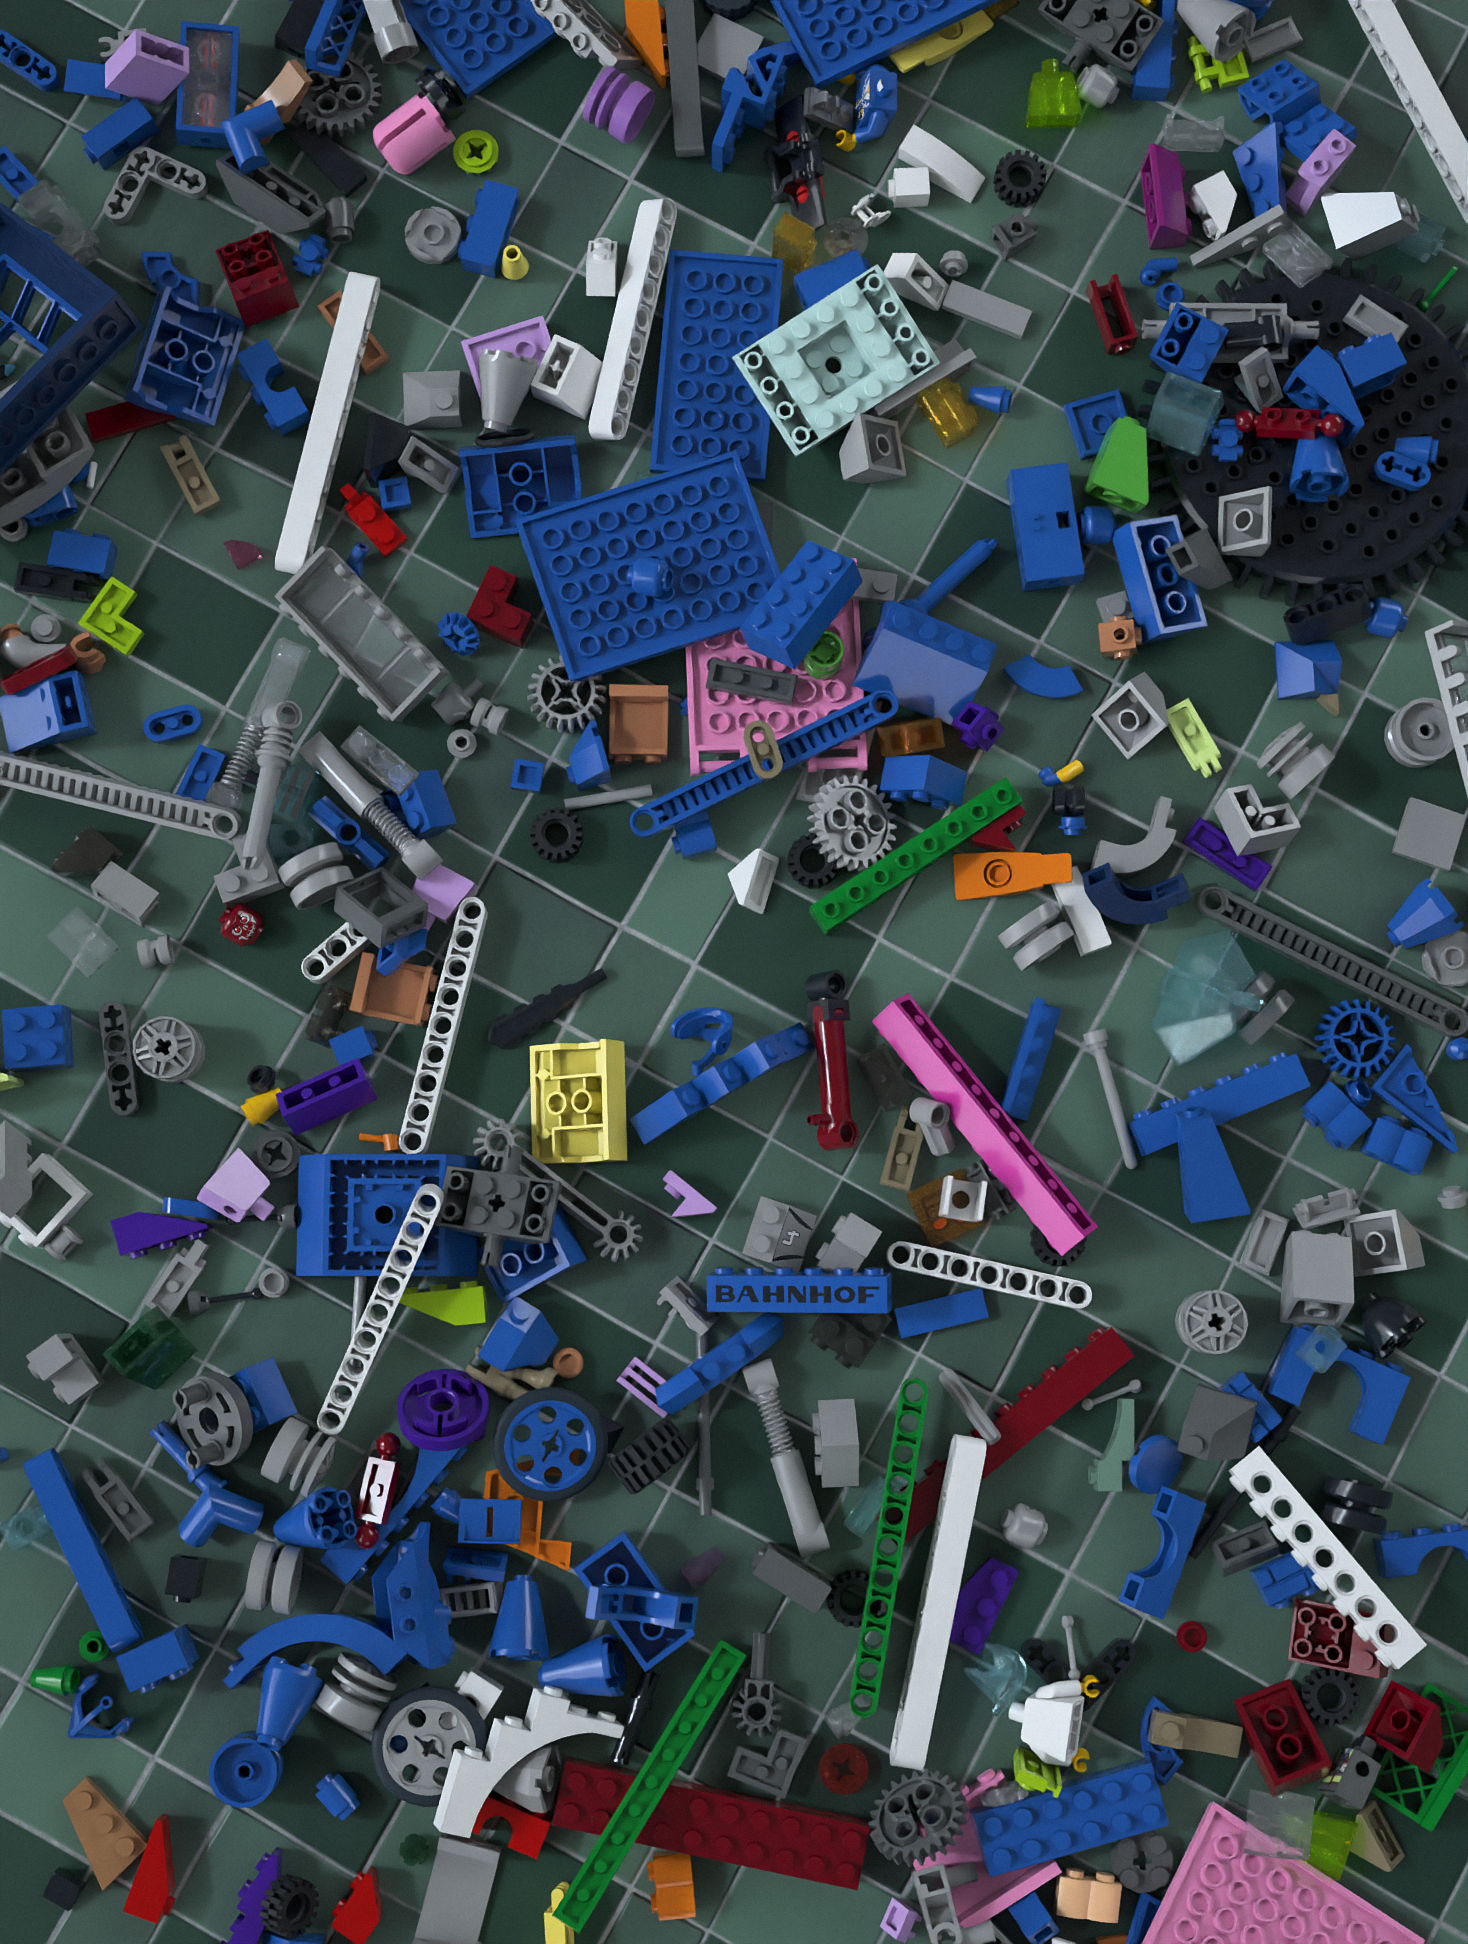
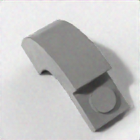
[1090,796,1177,878]

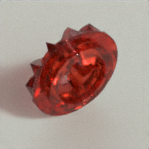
[819,1743,868,1795]

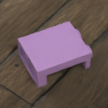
[1286,129,1356,217]

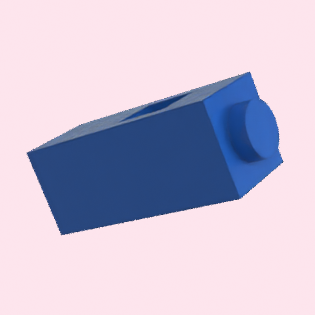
[81,97,159,171]

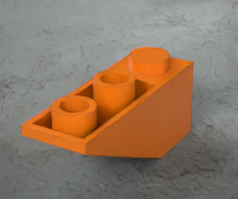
[624,0,670,89]

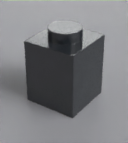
[165,1554,207,1603]

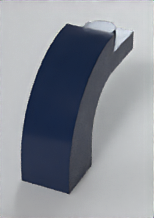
[1082,863,1191,924]

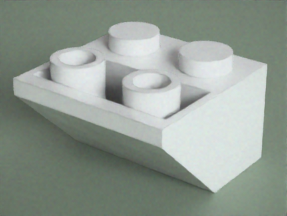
[531,334,603,420]

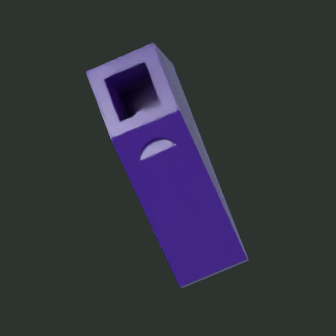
[110,1212,213,1260]

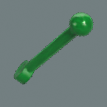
[1417,265,1459,313]

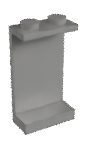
[412,1832,502,1944]

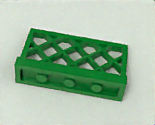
[1370,1682,1468,1833]

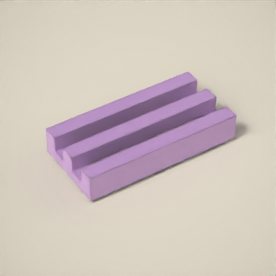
[616,1356,668,1418]

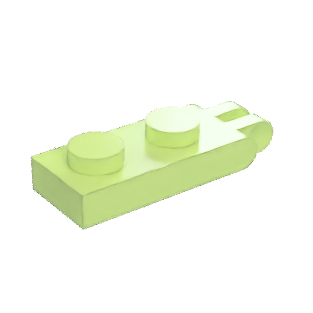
[1166,698,1222,778]

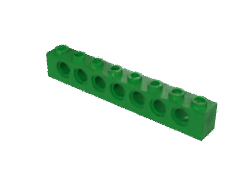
[809,777,1023,936]

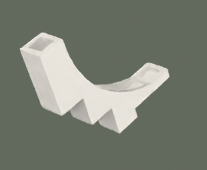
[433,1685,624,1838]

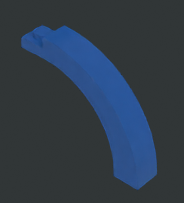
[223,1612,411,1690]

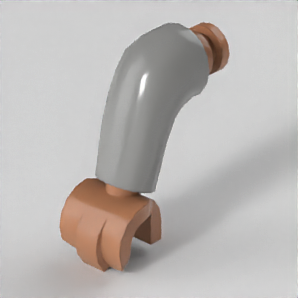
[0,623,106,674]

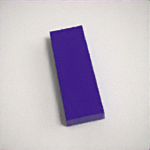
[1182,817,1272,892]

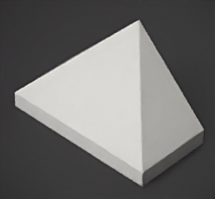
[728,849,780,914]

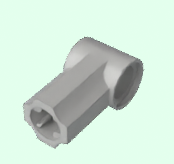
[909,1097,956,1156]

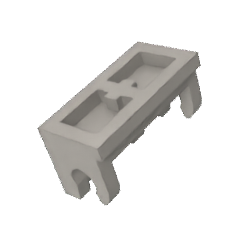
[91,861,160,927]

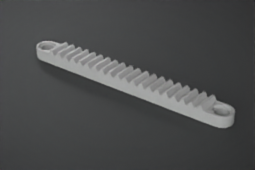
[0,751,242,840]

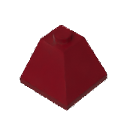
[1363,1680,1443,1773]

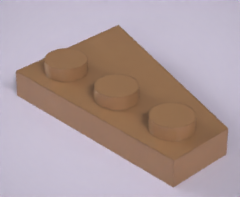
[62,1776,148,1891]

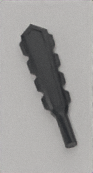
[487,968,607,1049]

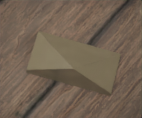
[1347,1799,1405,1872]

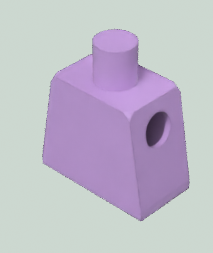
[412,864,477,933]
[196,1148,275,1222]

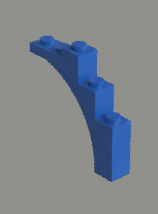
[629,1022,816,1145]

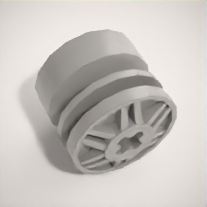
[1256,721,1336,800]
[132,1016,205,1083]
[1175,1290,1248,1354]
[261,1417,338,1497]
[316,1652,398,1732]

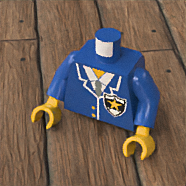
[835,64,897,152]

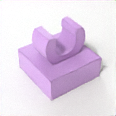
[880,1897,922,1943]

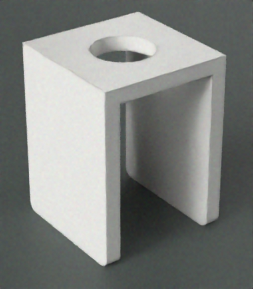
[938,1175,988,1222]

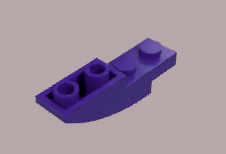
[220,1847,282,1944]

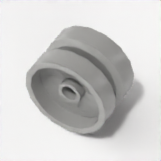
[1384,697,1454,768]
[278,843,354,910]
[997,900,1075,971]
[245,1540,304,1615]

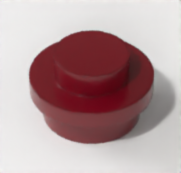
[1176,1621,1207,1653]

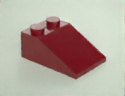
[1233,1678,1332,1797]

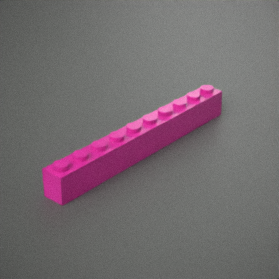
[872,993,1098,1256]

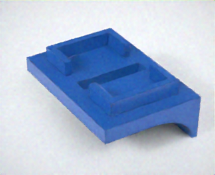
[458,1498,522,1544]

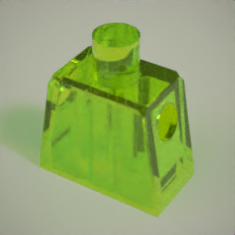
[1025,59,1082,129]
[1277,1808,1358,1881]

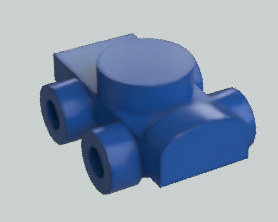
[292,234,330,278]
[1211,419,1243,462]

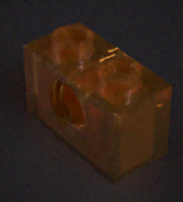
[877,717,945,757]

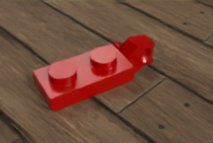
[340,483,408,558]

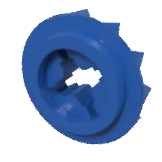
[437,612,480,657]

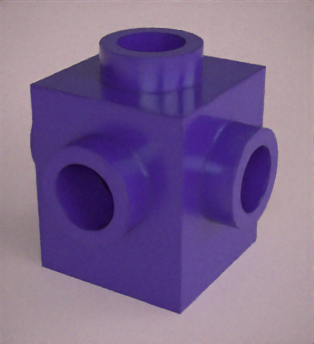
[951,701,1005,752]

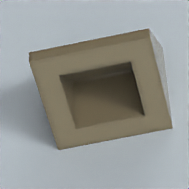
[1316,694,1340,718]

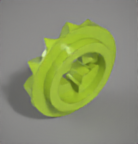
[453,130,499,175]

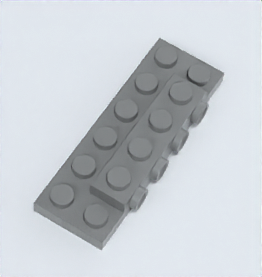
[530,0,644,70]

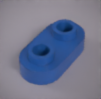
[143,704,203,744]

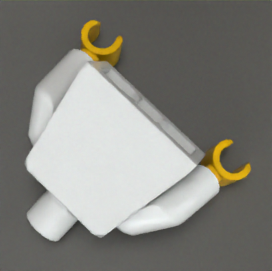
[1009,1675,1100,1773]

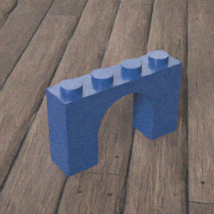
[1264,1324,1411,1445]

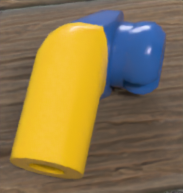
[1038,760,1084,787]

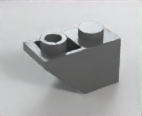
[1165,527,1233,591]

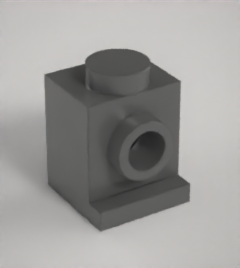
[989,211,1037,261]

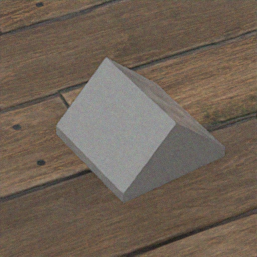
[1217,486,1272,557]

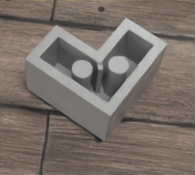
[1213,784,1301,857]
[213,832,285,908]
[815,1212,882,1272]
[26,1333,105,1405]
[812,1399,859,1488]

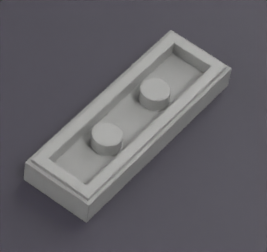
[941,280,1032,340]

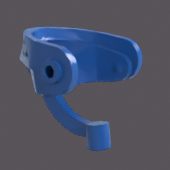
[671,1007,733,1076]
[68,1672,135,1738]

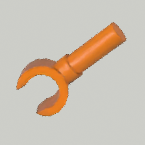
[359,1133,401,1152]

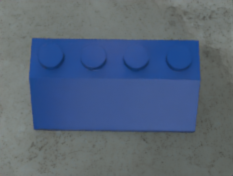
[1112,515,1208,644]

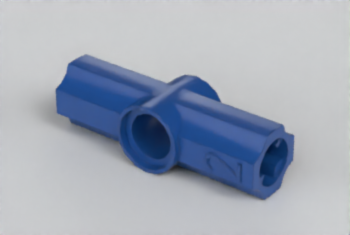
[308,796,391,871]

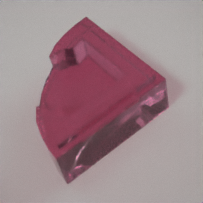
[223,540,264,570]

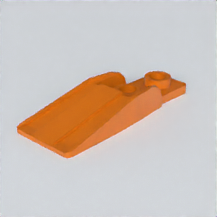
[953,852,1073,901]

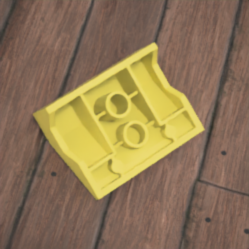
[530,1039,628,1165]

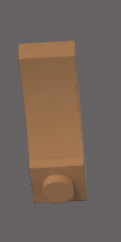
[244,59,313,145]

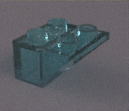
[1146,372,1224,456]

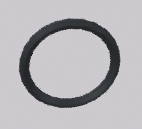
[475,429,535,448]

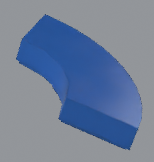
[142,252,200,307]
[1003,654,1083,699]
[1140,1695,1184,1786]

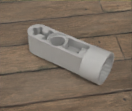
[363,0,419,64]

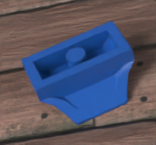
[376,928,428,977]

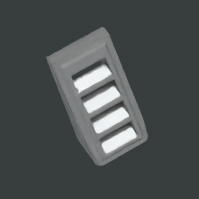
[439,1581,504,1618]

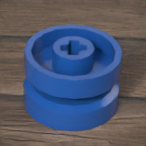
[209,1731,284,1808]

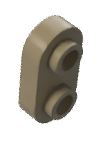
[743,720,783,780]

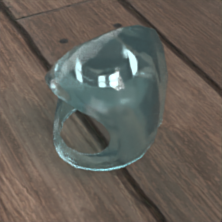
[963,1642,1028,1716]

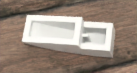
[898,124,985,203]
[1051,866,1112,957]

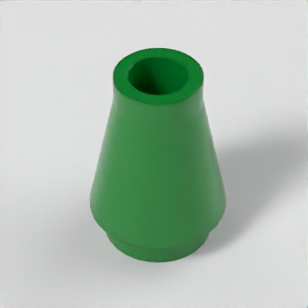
[30,1664,80,1696]

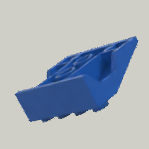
[123,285,245,427]
[459,434,583,538]
[852,601,997,727]

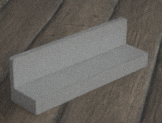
[869,339,977,419]

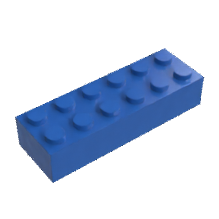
[969,1758,1169,1878]

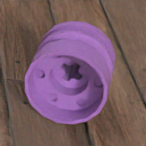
[583,66,655,145]

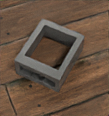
[334,867,429,949]
[750,1542,832,1615]

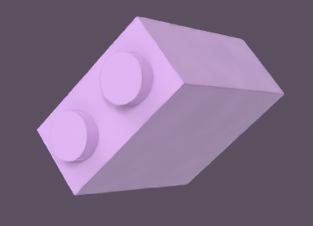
[105,29,189,106]

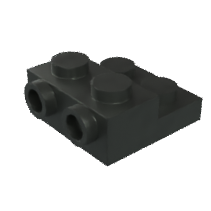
[808,1313,892,1369]

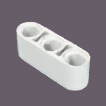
[301,922,372,984]

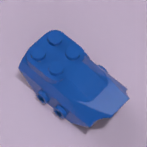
[371,1521,455,1669]

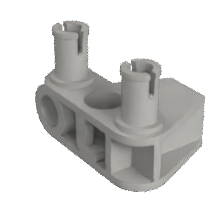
[911,1861,996,1944]

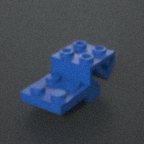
[712,48,788,173]
[1238,59,1357,162]

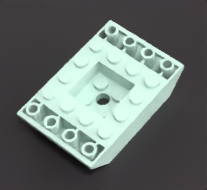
[732,264,940,457]

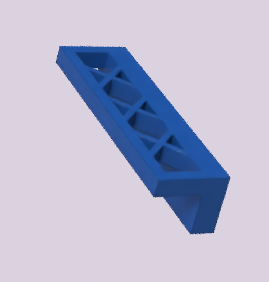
[305,0,367,77]
[1000,997,1062,1122]

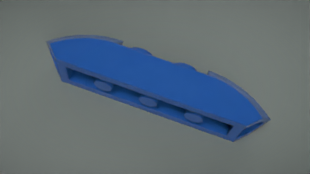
[655,1312,784,1414]

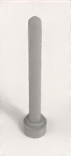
[1083,1028,1137,1169]

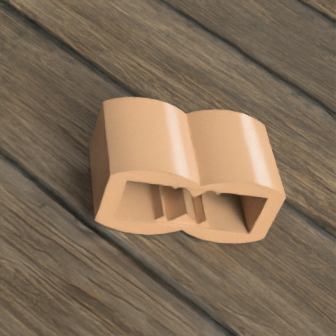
[1053,1867,1122,1923]

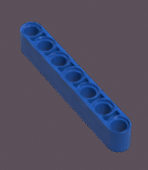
[23,1448,144,1653]

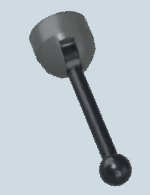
[226,1204,298,1229]
[188,1288,263,1315]

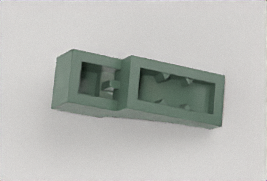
[1088,1398,1134,1492]

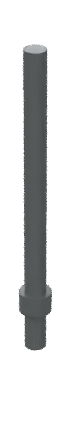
[696,1331,714,1515]

